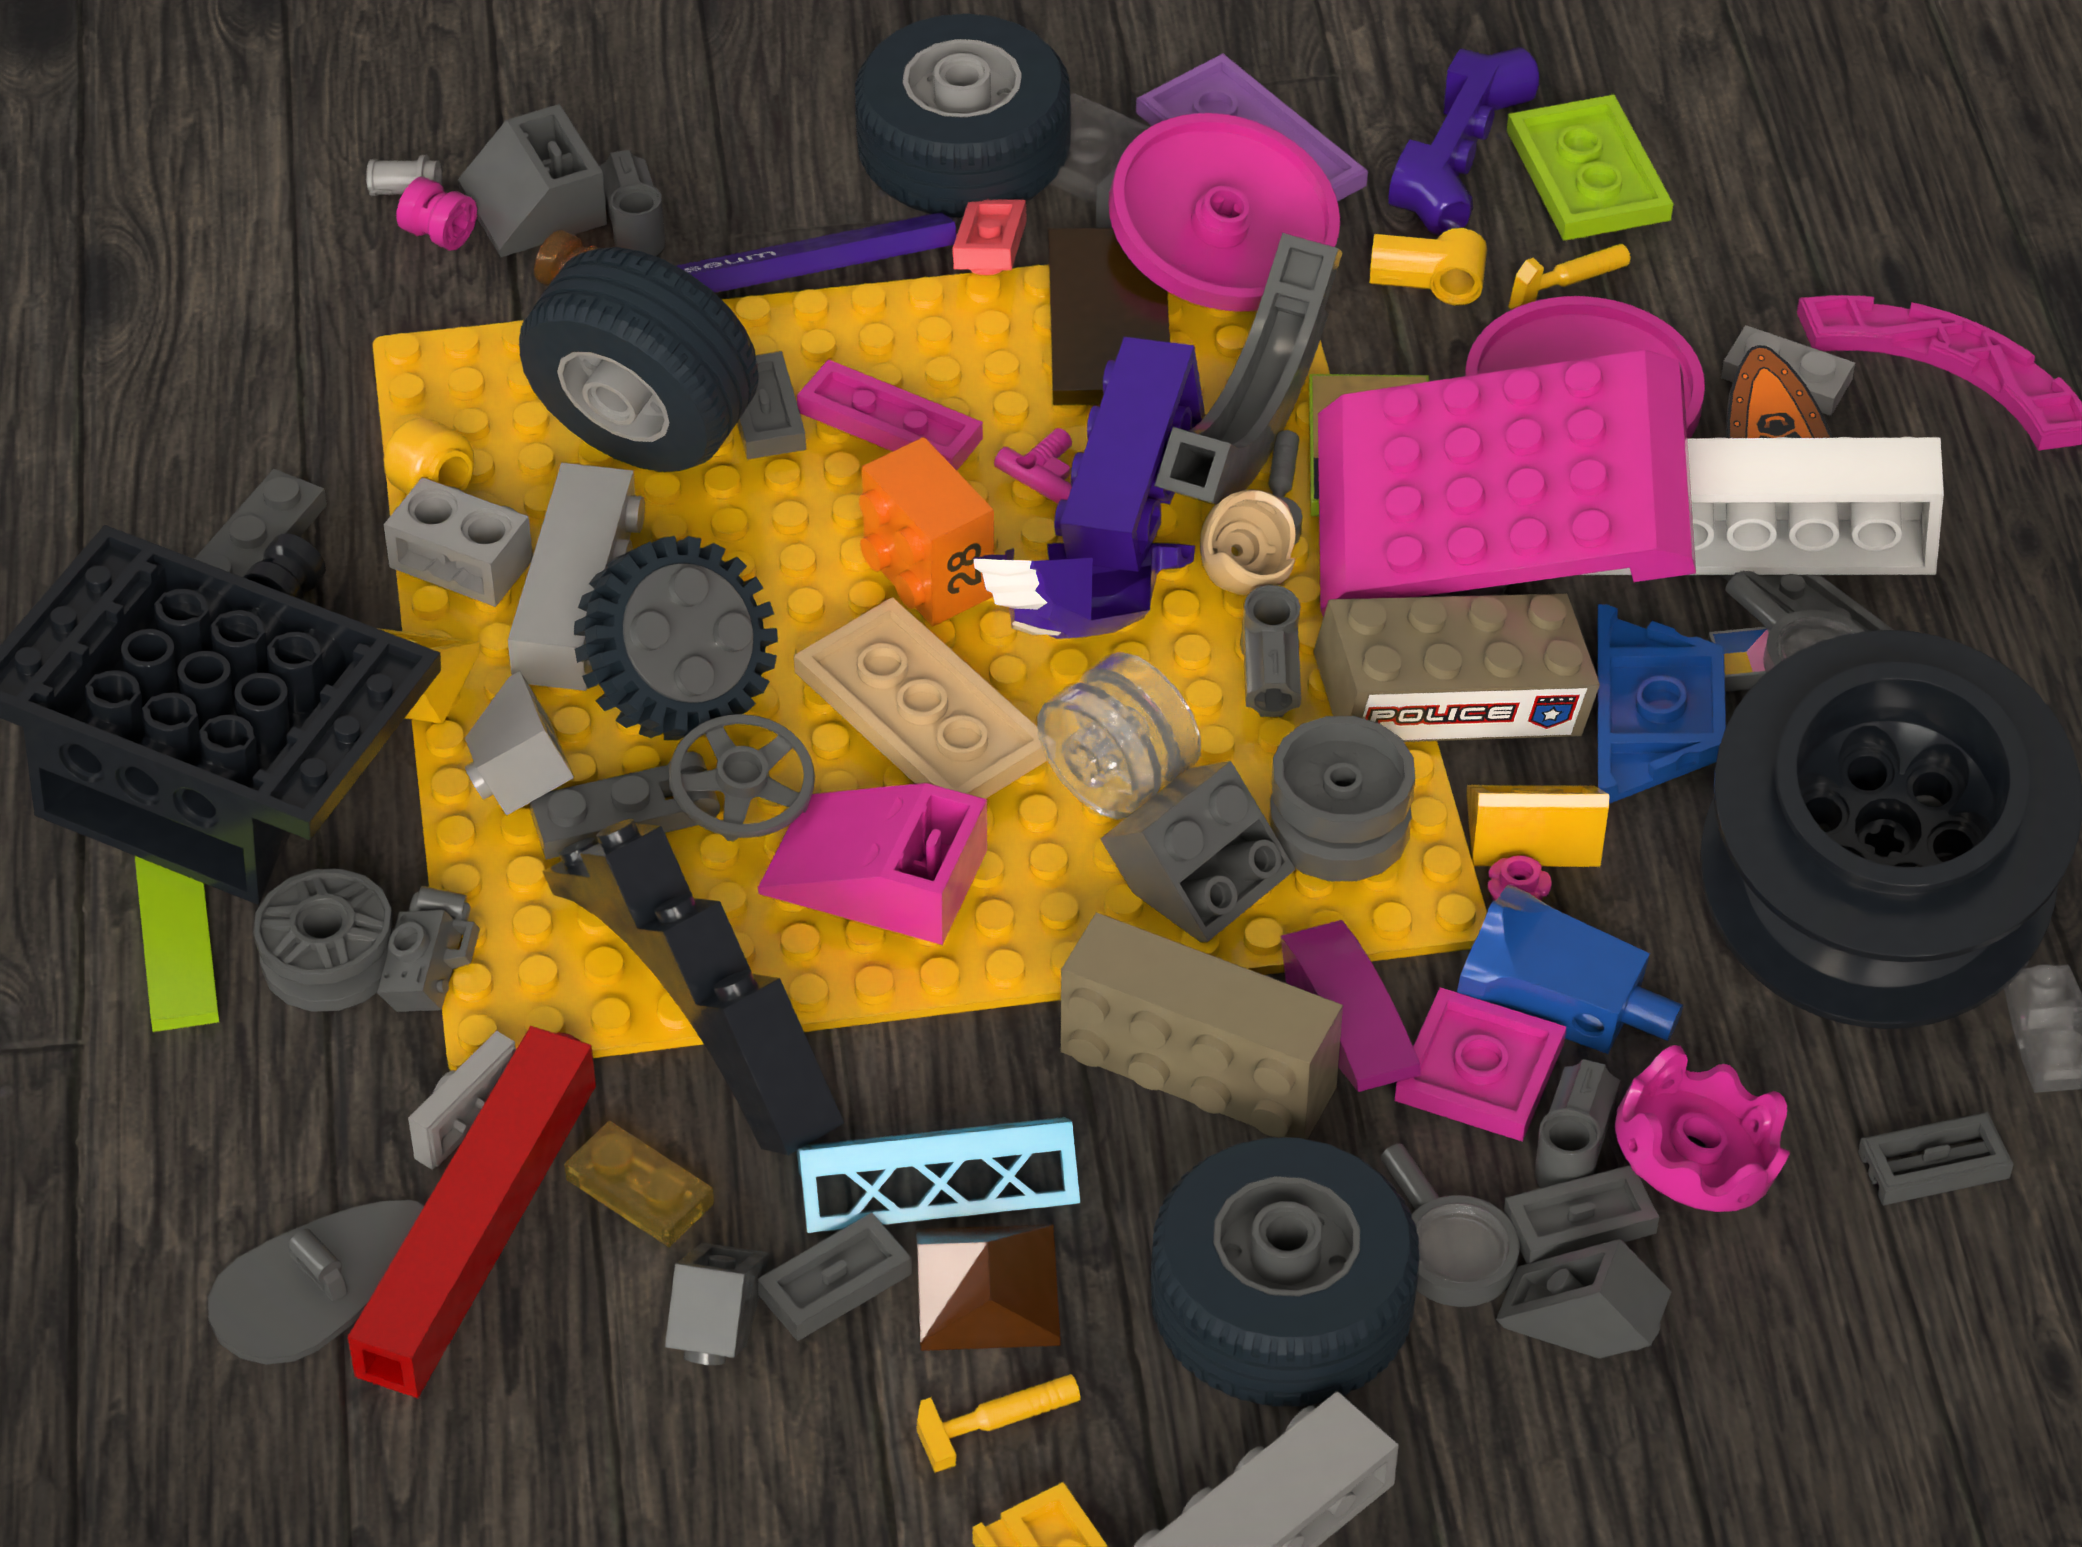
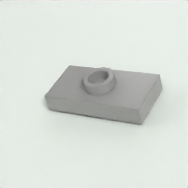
[408,1031,516,1170]

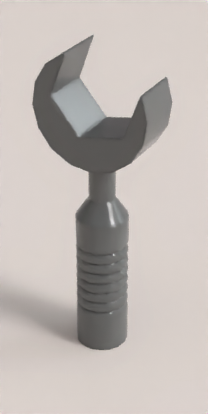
[1268,430,1302,545]

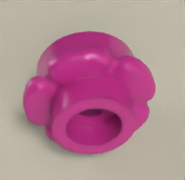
[1488,855,1552,901]

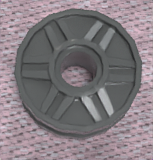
[253,869,394,1012]

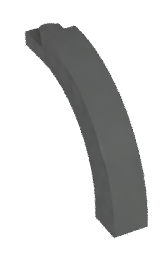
[1154,233,1342,505]

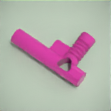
[994,428,1072,504]

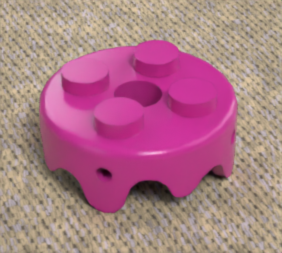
[1615,1045,1790,1212]

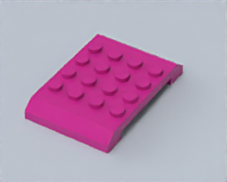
[1318,350,1696,617]

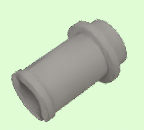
[367,155,442,196]

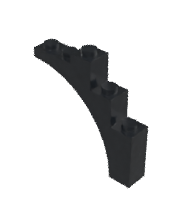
[542,819,844,1155]

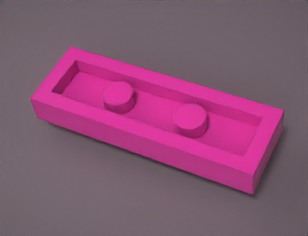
[797,359,983,471]

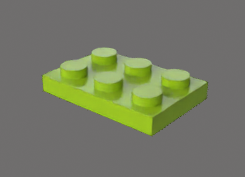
[1507,95,1673,241]

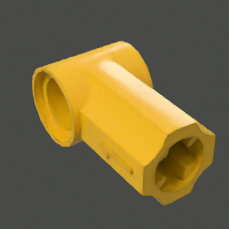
[1370,228,1487,305]

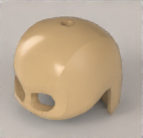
[1200,489,1296,596]

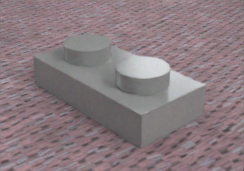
[1721,325,1855,416]

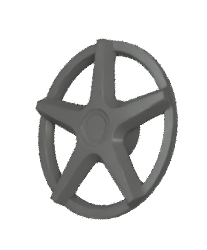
[669,714,815,842]

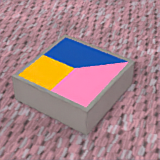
[1708,627,1778,692]

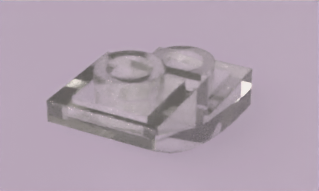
[2005,965,2082,1093]

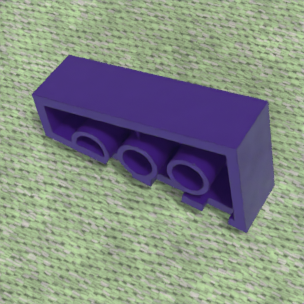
[1054,337,1205,572]

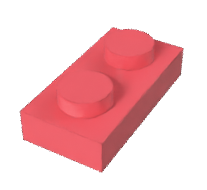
[953,199,1027,275]

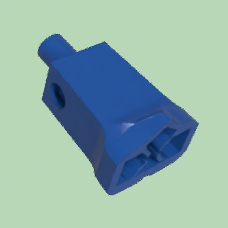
[1457,884,1683,1054]

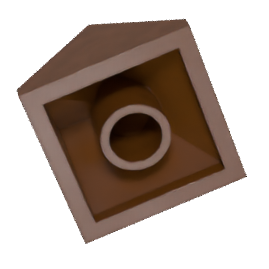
[916,1224,1061,1351]

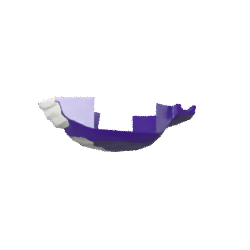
[973,543,1195,639]

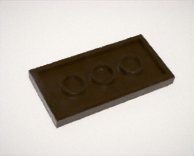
[1048,228,1170,405]

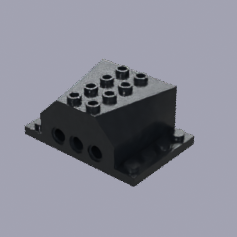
[0,525,441,905]

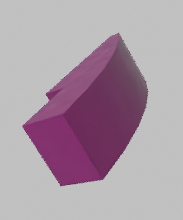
[1281,920,1421,1092]

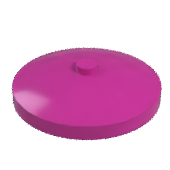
[1108,113,1340,312]
[1465,296,1705,438]

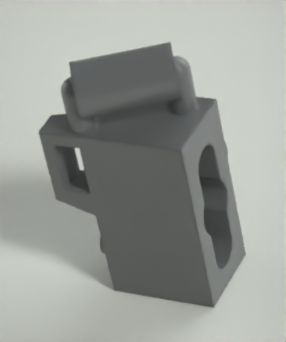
[377,886,480,1012]

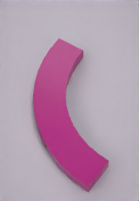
[1797,295,2082,451]

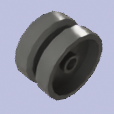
[1269,716,1415,881]

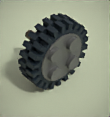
[574,536,778,740]

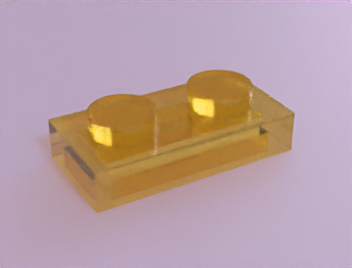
[564,1120,714,1248]

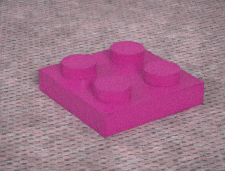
[1395,987,1567,1142]

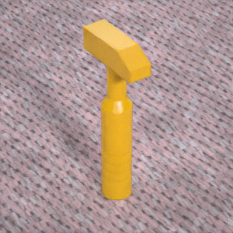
[1508,244,1630,310]
[917,1374,1080,1473]

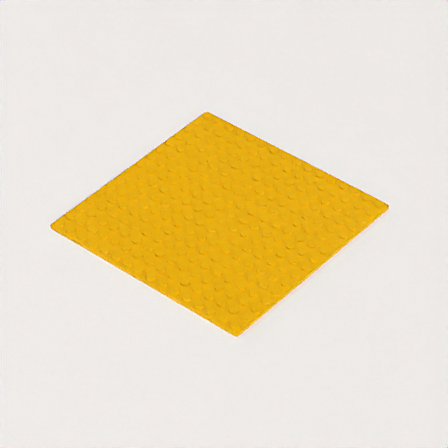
[372,264,1487,1071]

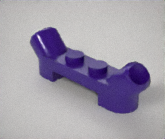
[1388,47,1539,236]

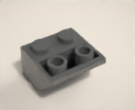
[458,104,607,258]
[1100,761,1296,943]

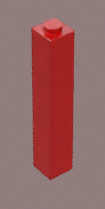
[348,1026,596,1398]

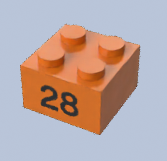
[859,437,994,627]

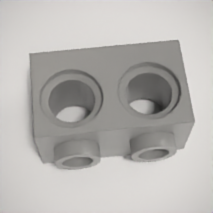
[384,477,533,607]

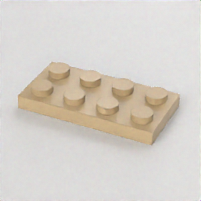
[794,597,1052,799]

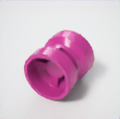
[397,177,477,251]

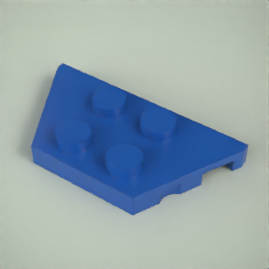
[1598,604,1726,804]

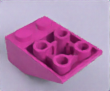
[758,783,987,945]

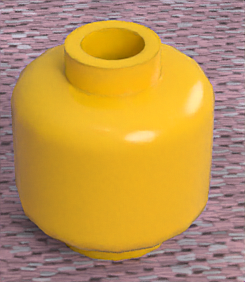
[383,418,475,494]

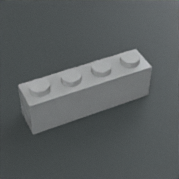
[508,462,645,691]
[1134,1391,1398,1547]

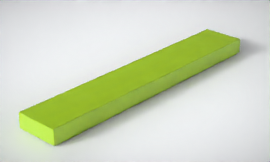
[135,856,219,1032]

